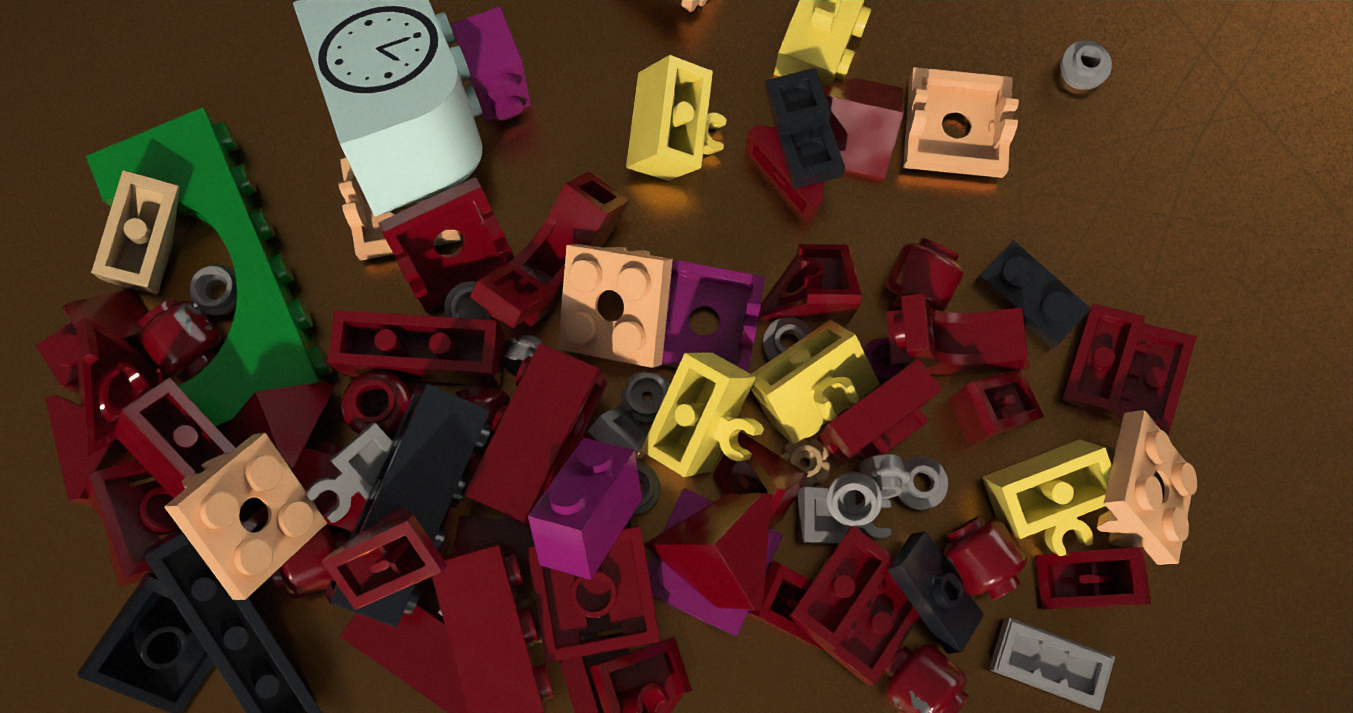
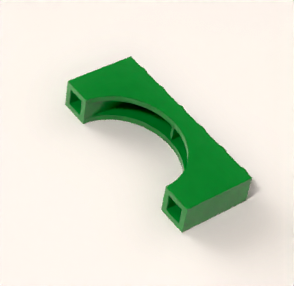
[86,107,332,432]

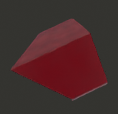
[822,78,904,182]
[758,244,862,322]
[77,316,169,456]
[221,382,334,470]
[643,493,771,611]
[590,637,692,713]

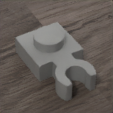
[306,422,392,523]
[797,487,892,544]

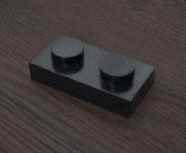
[975,240,1091,349]

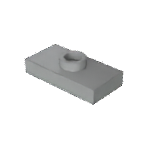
[989,617,1115,710]

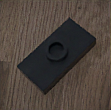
[887,531,984,654]

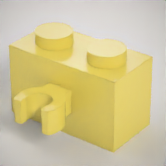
[774,0,872,86]
[626,55,727,181]
[751,319,880,445]
[640,353,764,477]
[982,440,1112,556]

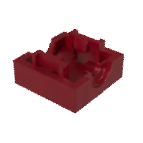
[816,359,942,469]
[84,460,180,587]
[527,526,660,663]

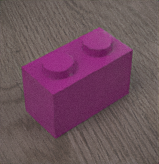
[450,7,531,122]
[528,438,642,580]

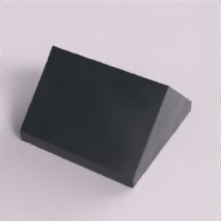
[77,573,214,713]

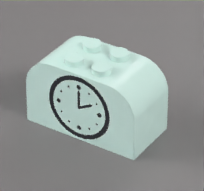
[293,0,483,216]

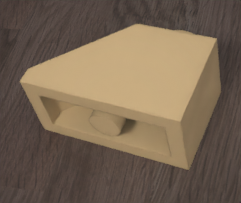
[91,170,180,295]

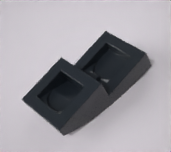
[765,68,845,189]

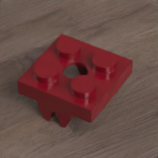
[378,177,514,313]

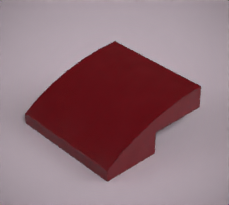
[1063,303,1197,435]
[789,526,920,686]

